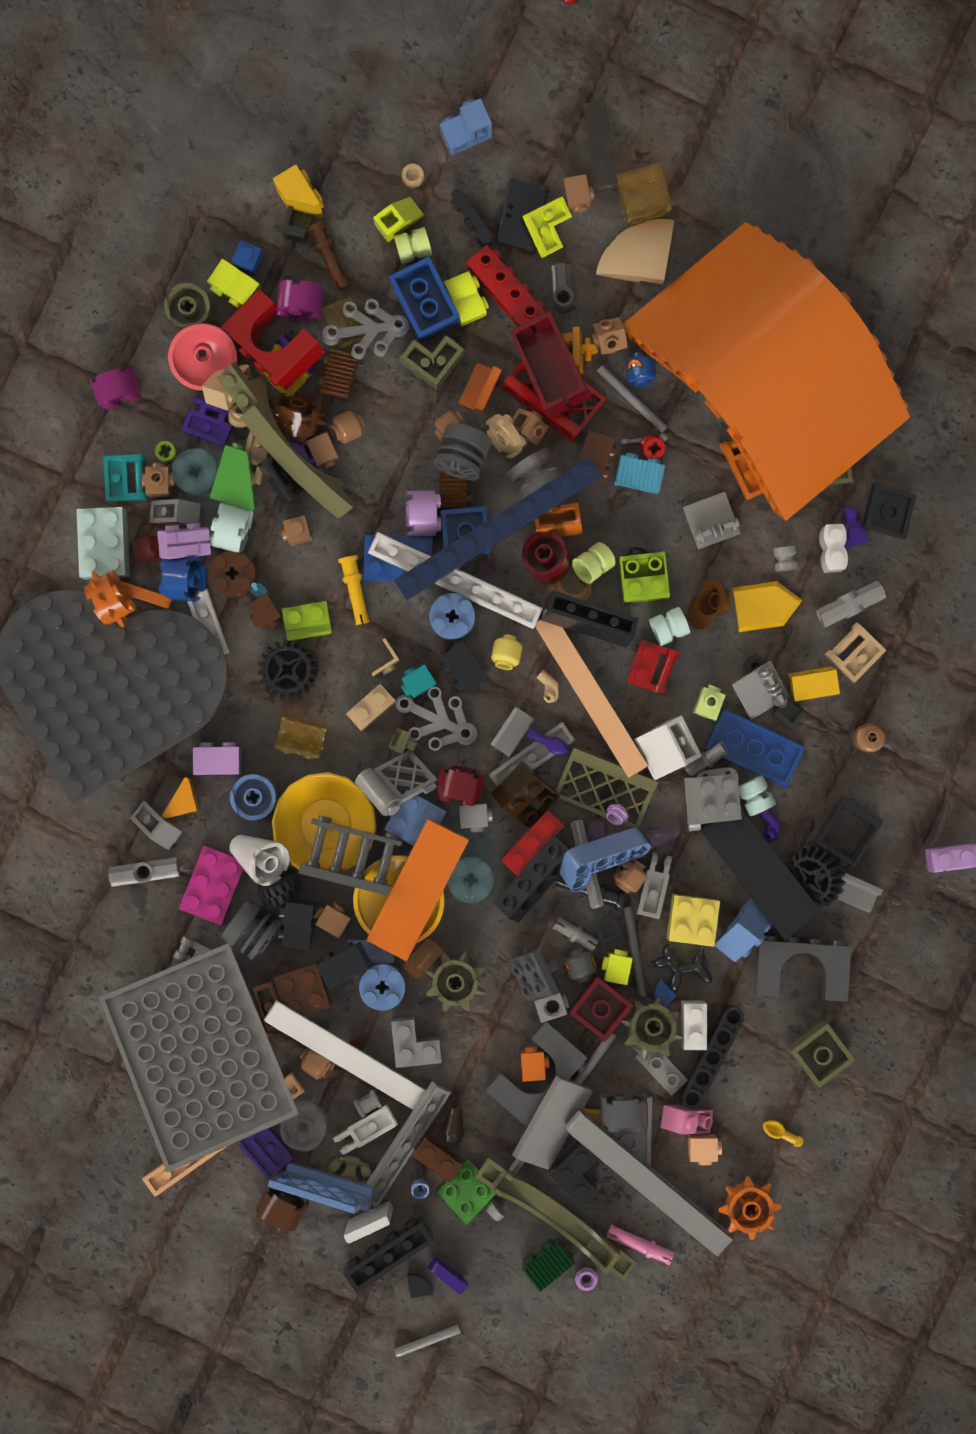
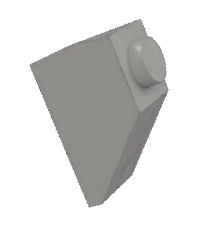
[149,499,200,527]
[130,801,182,850]

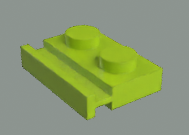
[282,601,332,642]

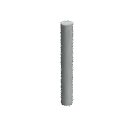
[394,1324,461,1358]

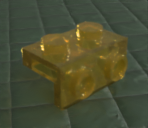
[275,715,327,759]

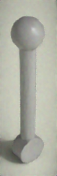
[621,433,668,445]

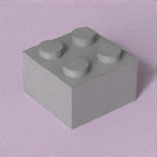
[684,774,742,824]

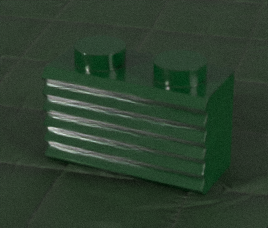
[522,1237,575,1292]

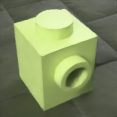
[693,685,726,721]

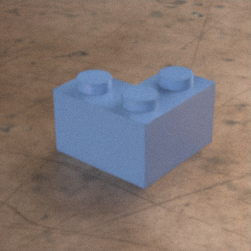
[439,98,492,156]
[715,897,772,962]

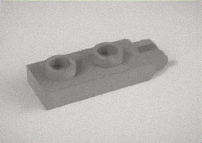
[633,1046,688,1096]

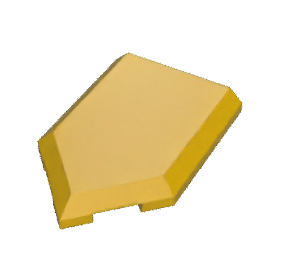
[732,581,803,632]

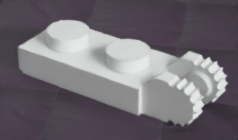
[333,1104,398,1155]

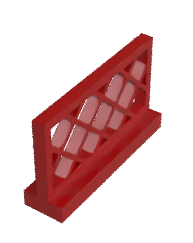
[502,361,607,443]

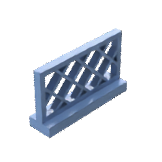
[268,1161,375,1214]

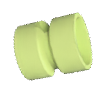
[394,227,432,265]
[572,542,615,584]

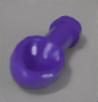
[527,729,569,755]

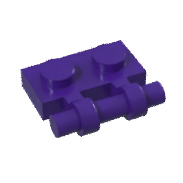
[182,396,233,447]

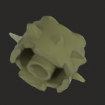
[426,952,485,1012]
[621,998,683,1060]

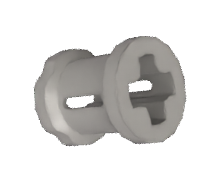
[353,1089,383,1118]

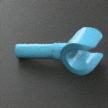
[250,582,268,598]

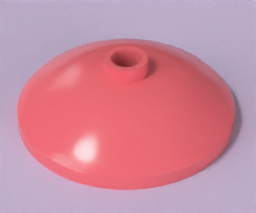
[168,323,237,391]

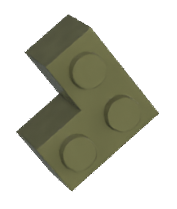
[400,336,464,390]

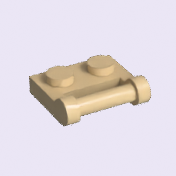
[824,622,886,683]

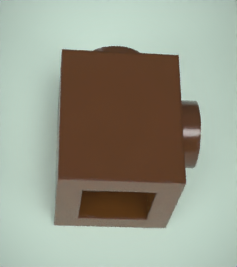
[247,593,283,630]

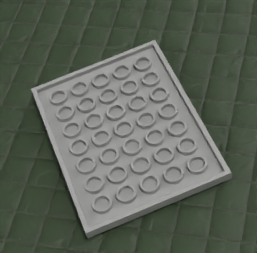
[99,943,299,1172]

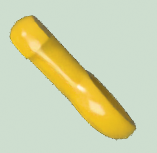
[762,1120,804,1147]

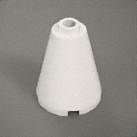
[230,835,290,886]

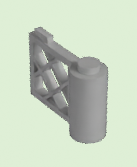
[355,750,438,816]

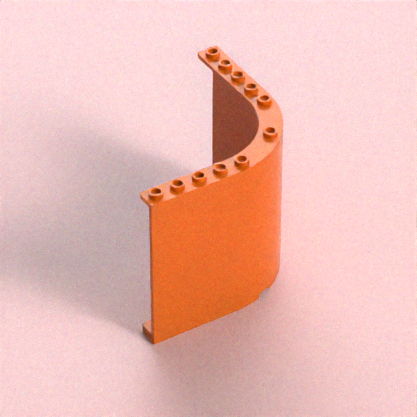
[623,222,910,521]

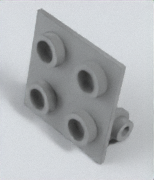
[682,492,740,549]
[732,661,789,720]

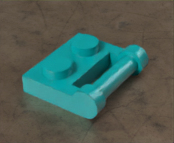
[103,454,148,503]

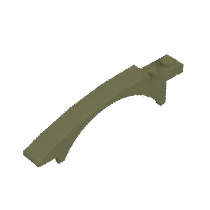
[217,362,355,519]
[475,1157,638,1282]

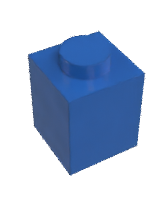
[232,240,264,276]

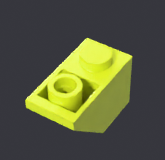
[373,197,424,243]

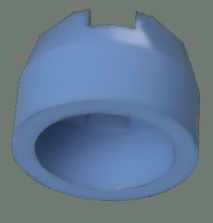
[411,1178,429,1199]

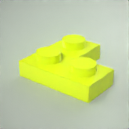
[522,196,572,258]

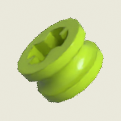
[155,441,177,463]

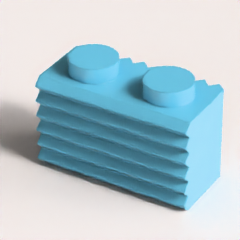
[614,453,665,494]

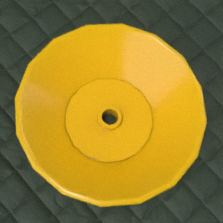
[272,772,377,873]

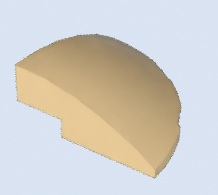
[596,219,674,285]

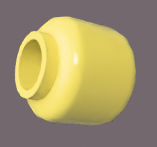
[491,635,523,670]

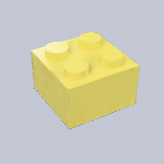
[666,894,720,947]

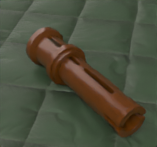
[307,221,350,291]

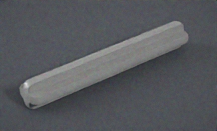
[570,820,604,909]

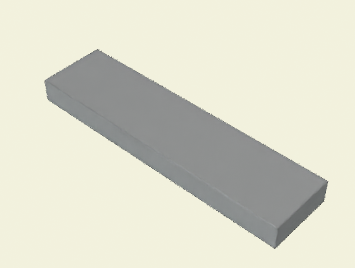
[489,722,575,786]

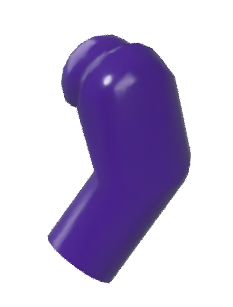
[759,809,781,842]

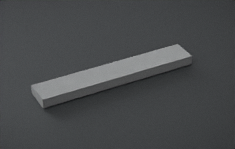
[366,1081,451,1207]

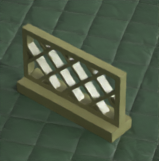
[556,744,659,828]

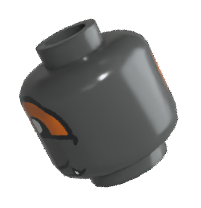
[564,947,597,983]

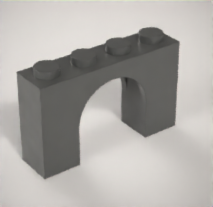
[753,935,851,1002]
[486,1021,587,1127]

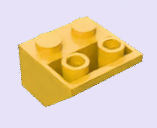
[273,165,324,218]

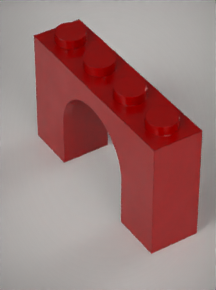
[221,289,325,390]

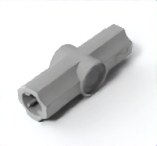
[816,580,886,628]
[108,857,180,887]

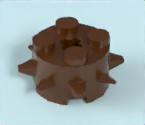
[269,392,326,442]

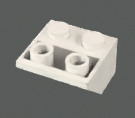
[634,715,702,780]

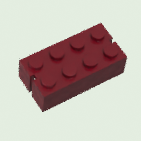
[510,311,592,418]

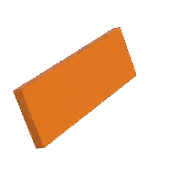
[366,818,469,961]

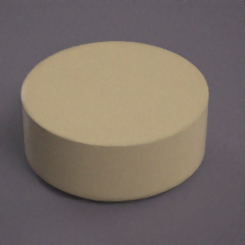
[402,163,424,188]

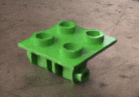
[437,1159,496,1225]

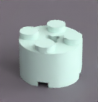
[210,502,253,553]

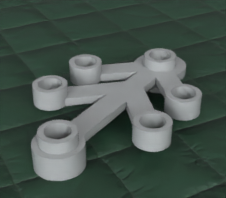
[322,299,409,359]
[395,686,477,751]

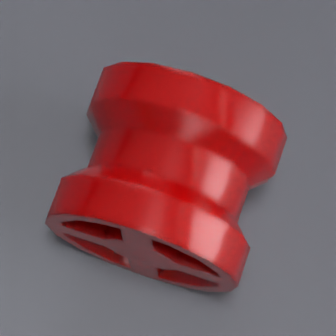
[640,434,666,460]

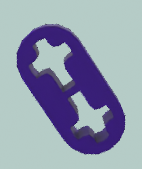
[428,1257,469,1294]

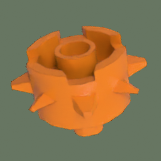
[84,570,136,627]
[718,1176,782,1240]

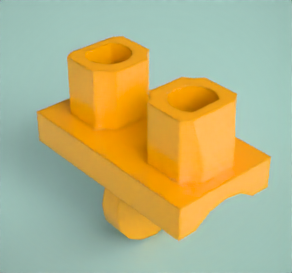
[563,327,598,373]

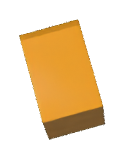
[162,777,200,819]

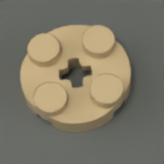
[486,414,526,459]

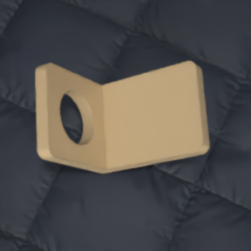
[371,638,400,677]

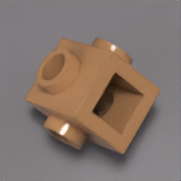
[591,317,628,355]
[512,408,549,446]
[142,463,176,497]

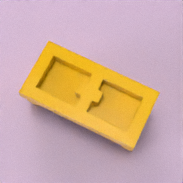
[788,666,840,702]

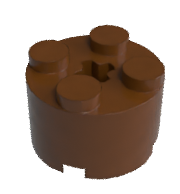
[209,551,258,599]
[256,1185,309,1235]

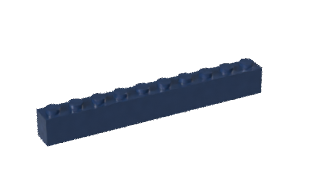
[394,457,602,601]

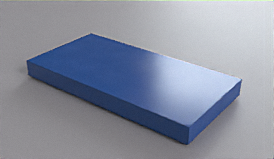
[704,708,806,788]

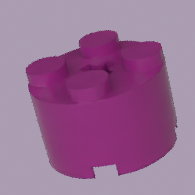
[276,280,324,323]
[89,365,142,410]

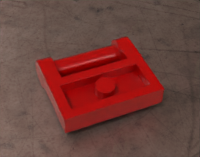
[626,639,680,695]

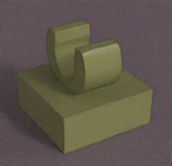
[388,727,417,754]

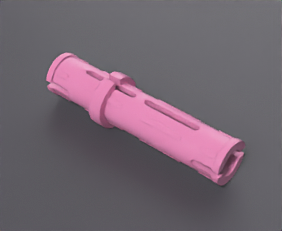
[606,1224,675,1265]

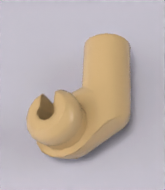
[536,669,559,703]

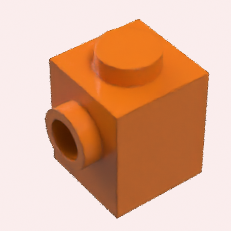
[521,1046,549,1081]

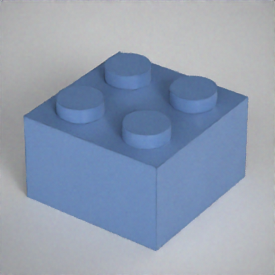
[384,789,447,846]

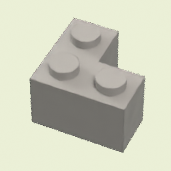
[391,1016,442,1068]

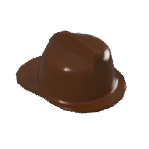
[687,579,732,630]

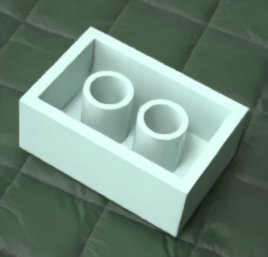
[77,507,130,580]

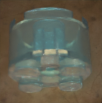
[172,448,219,498]
[448,856,494,903]

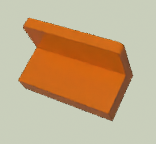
[459,363,502,415]

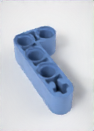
[560,827,651,892]

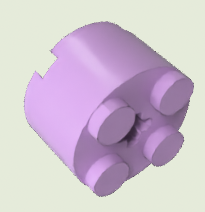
[406,490,441,536]

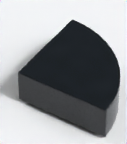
[407,1273,433,1298]

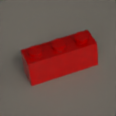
[501,810,564,876]

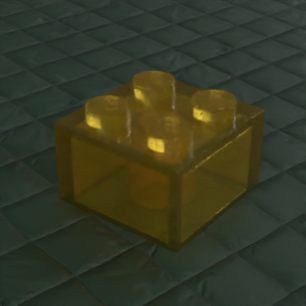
[614,162,673,226]

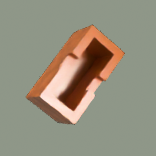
[535,503,583,537]

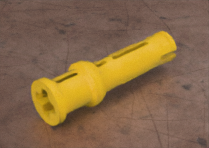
[338,555,370,625]

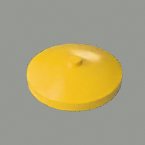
[353,855,445,943]

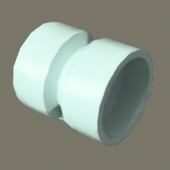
[649,607,690,646]
[739,775,777,816]

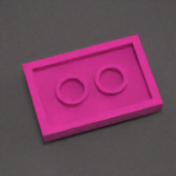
[179,845,244,925]

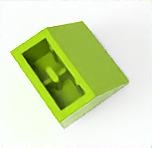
[619,552,670,604]

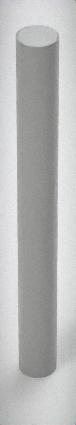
[597,365,668,433]

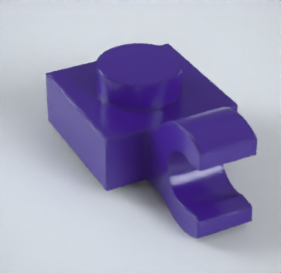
[842,506,868,548]

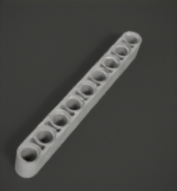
[564,1109,734,1256]

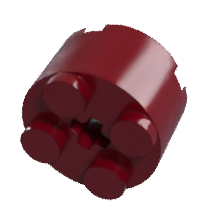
[522,532,572,585]
[436,765,485,806]

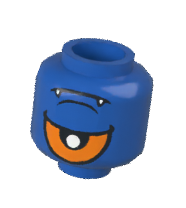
[625,352,656,387]

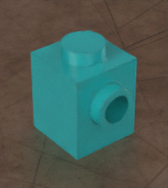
[400,664,437,699]

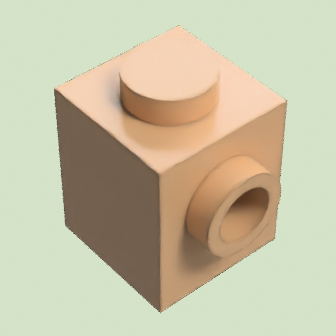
[688,1134,722,1165]

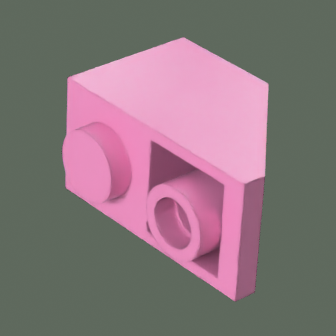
[660,1105,713,1134]

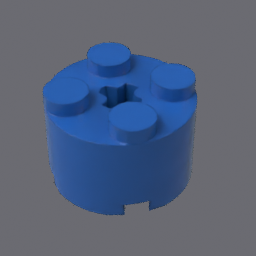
[159,556,207,602]

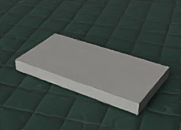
[512,1075,593,1170]

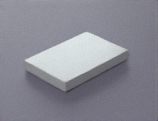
[344,1201,393,1243]

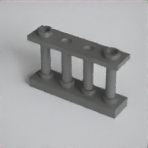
[298,815,403,896]

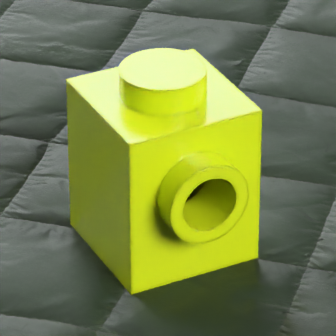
[601,949,633,985]

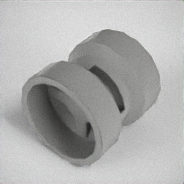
[773,546,798,572]

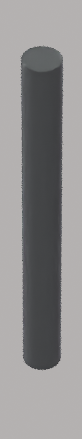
[623,906,647,997]

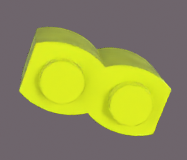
[207,259,262,309]
[444,271,489,326]

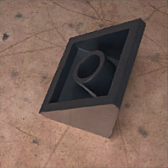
[257,456,304,503]

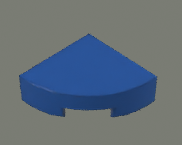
[654,979,677,1007]

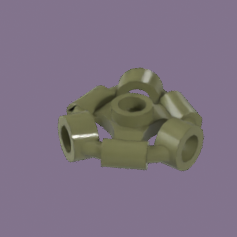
[327,1154,372,1184]

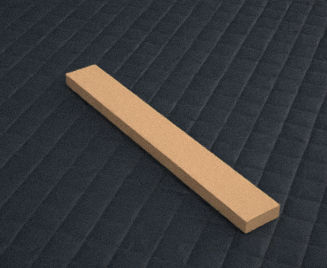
[535,620,648,778]
[142,1072,305,1197]

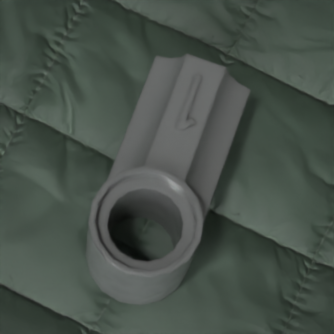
[551,263,574,312]

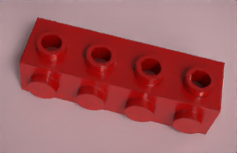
[466,245,546,329]

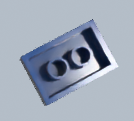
[389,257,460,343]

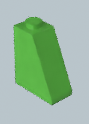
[210,443,258,512]

